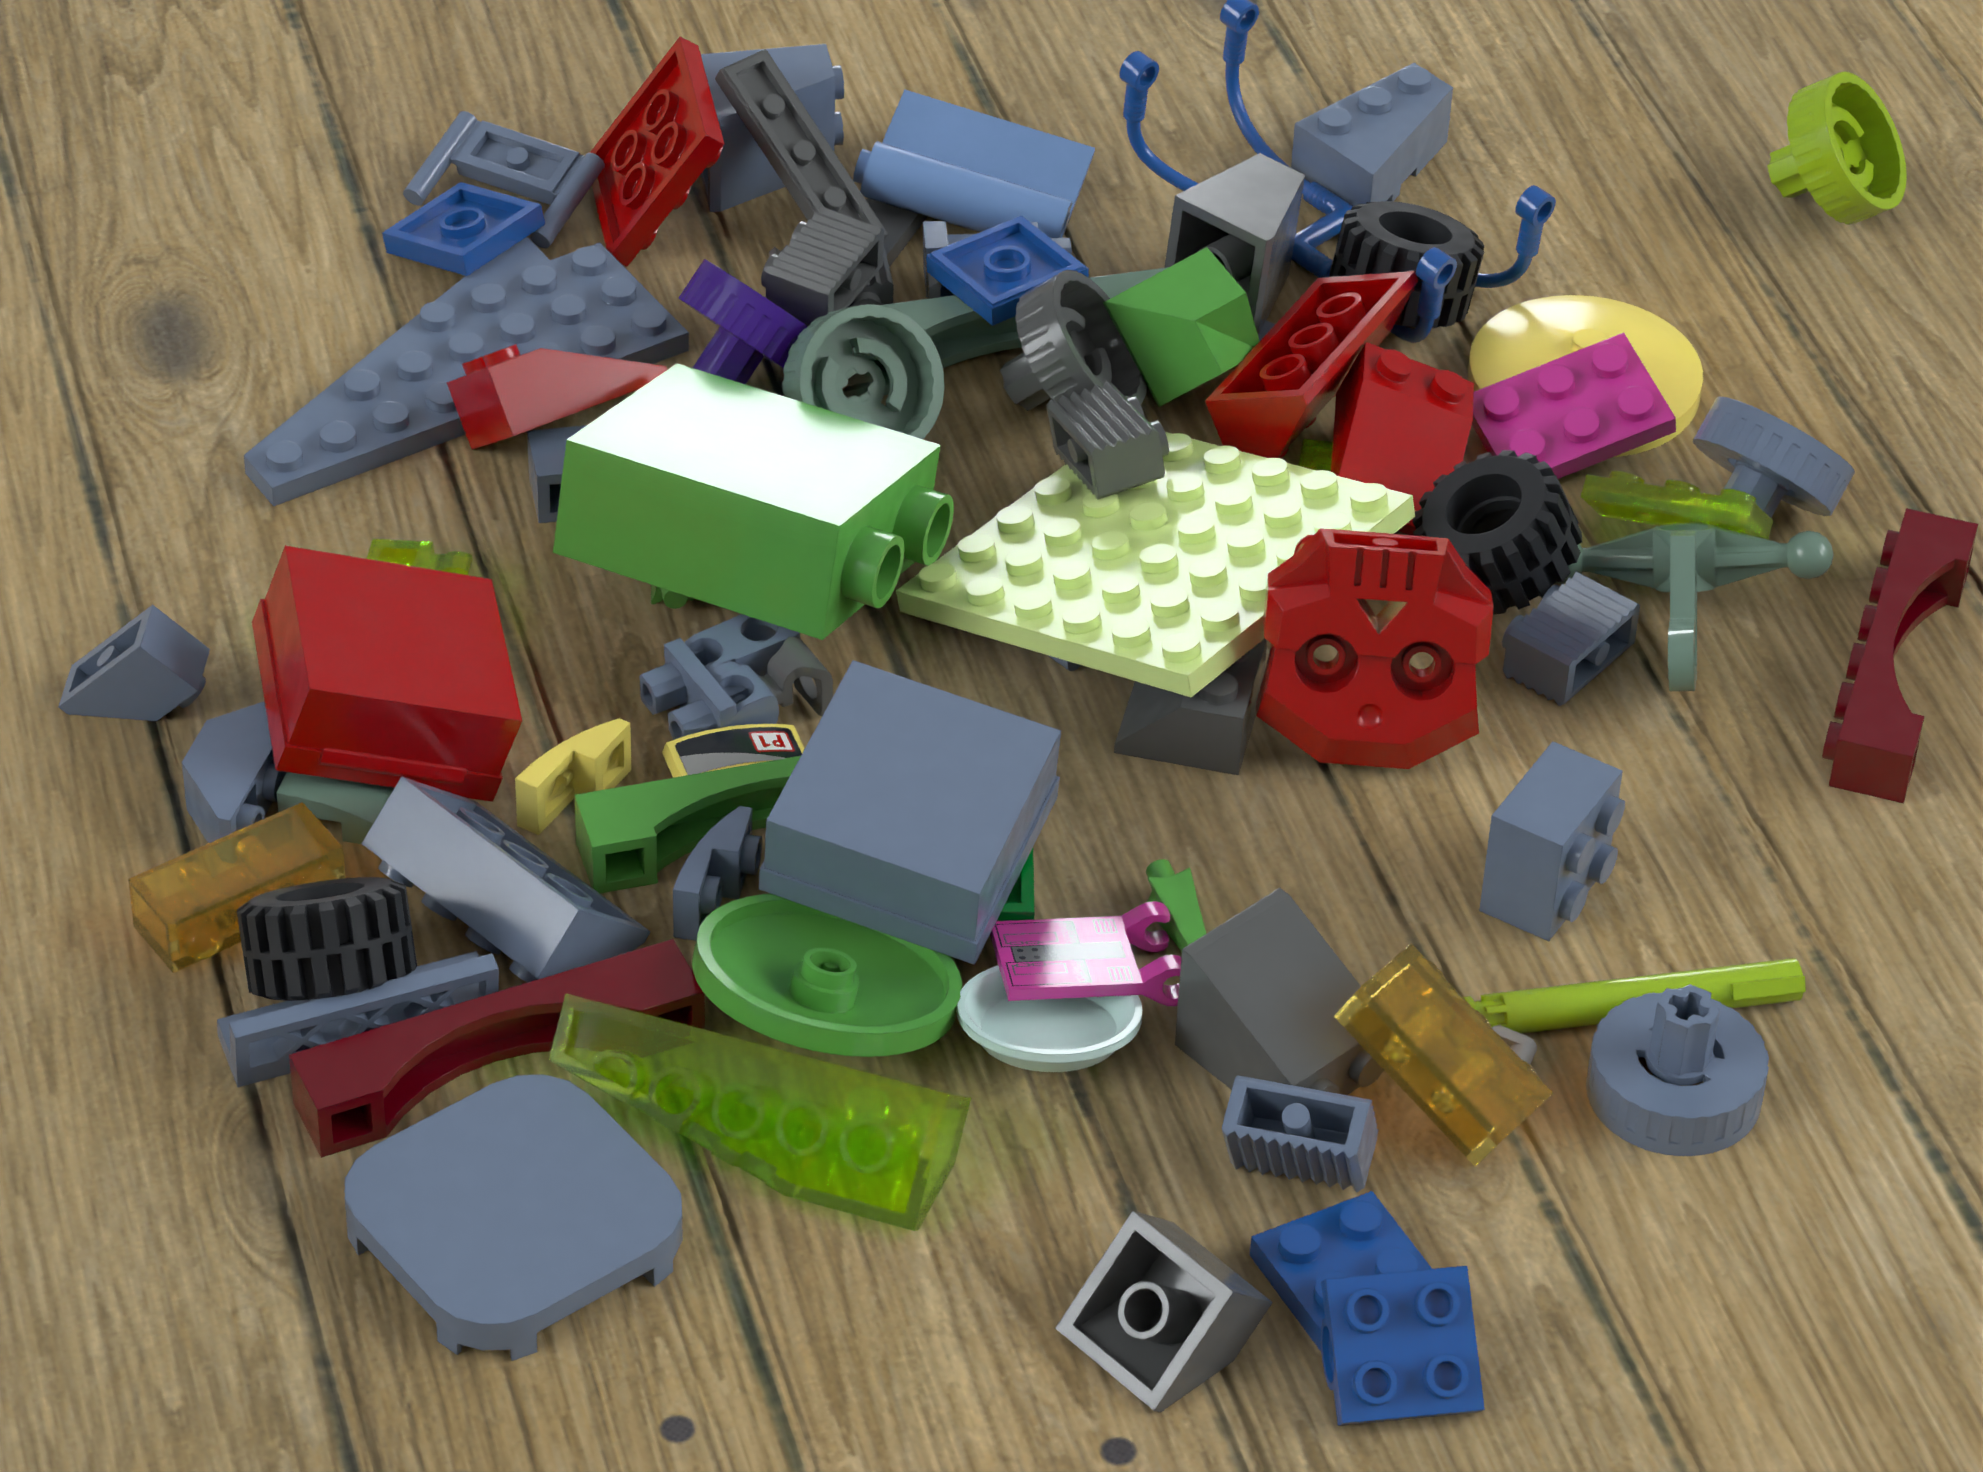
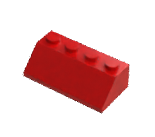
[1205,271,1418,458]

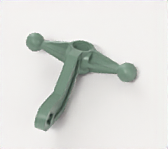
[1556,523,1834,692]

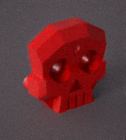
[1256,528,1493,769]

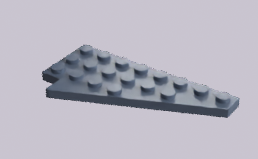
[244,237,689,506]

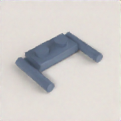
[403,111,605,248]

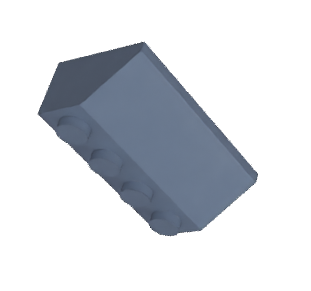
[362,777,650,983]

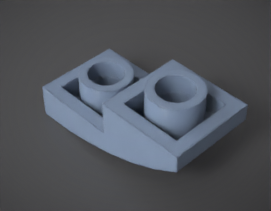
[673,806,763,941]

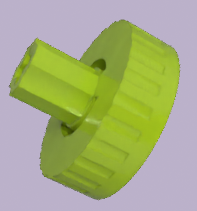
[1767,72,1907,225]

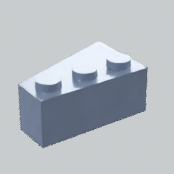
[1291,63,1453,206]

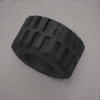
[1329,201,1485,328]
[1413,450,1582,615]
[237,877,417,1001]

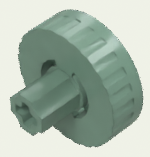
[782,304,945,439]

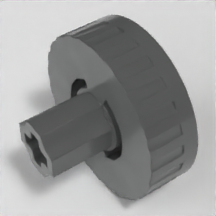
[1000,270,1147,411]

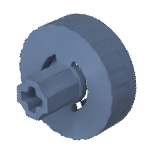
[1693,396,1855,538]
[1586,984,1769,1156]

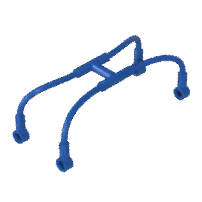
[1119,0,1556,343]

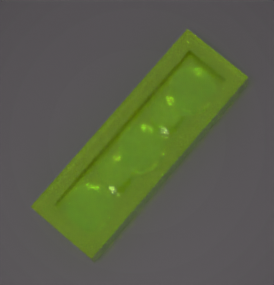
[1580,471,1773,540]

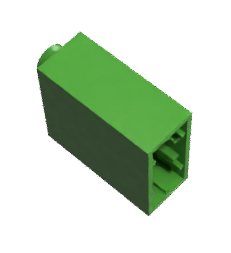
[553,363,954,640]

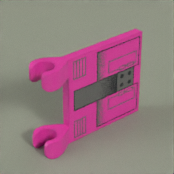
[990,901,1181,1006]

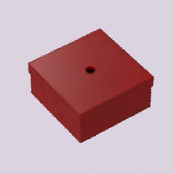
[252,545,522,802]

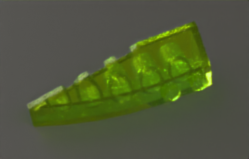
[549,994,971,1231]

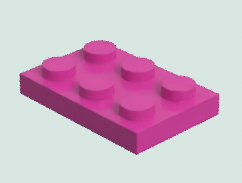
[1472,332,1676,479]

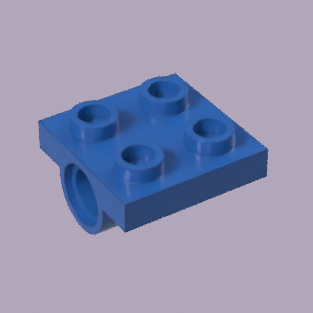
[1321,1266,1485,1426]

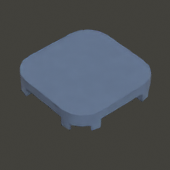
[345,1074,683,1361]

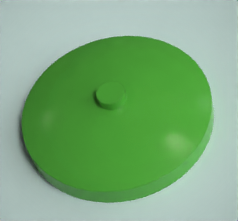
[692,893,962,1057]

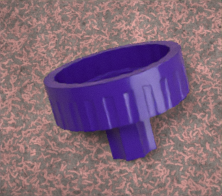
[678,259,808,384]

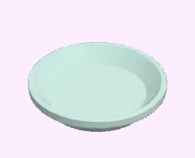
[957,965,1142,1072]

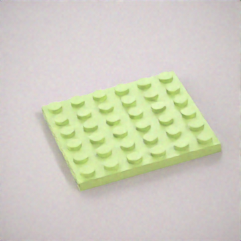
[896,432,1415,697]

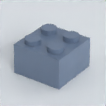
[1479,741,1625,941]

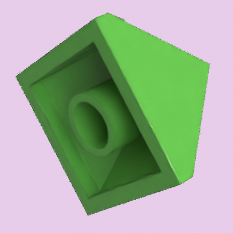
[1103,247,1259,407]

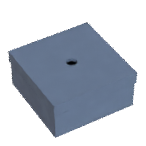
[759,660,1061,965]

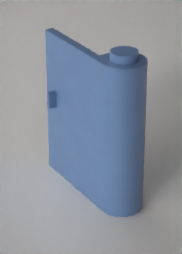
[853,89,1095,238]

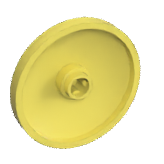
[1467,295,1703,457]

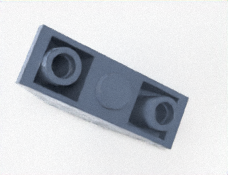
[182,701,287,868]

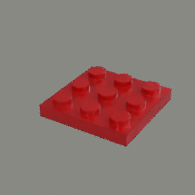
[590,36,724,267]

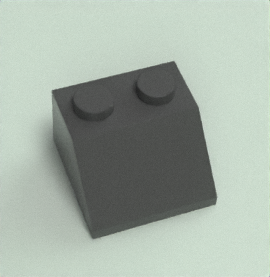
[1114,638,1267,775]
[1055,1211,1273,1412]

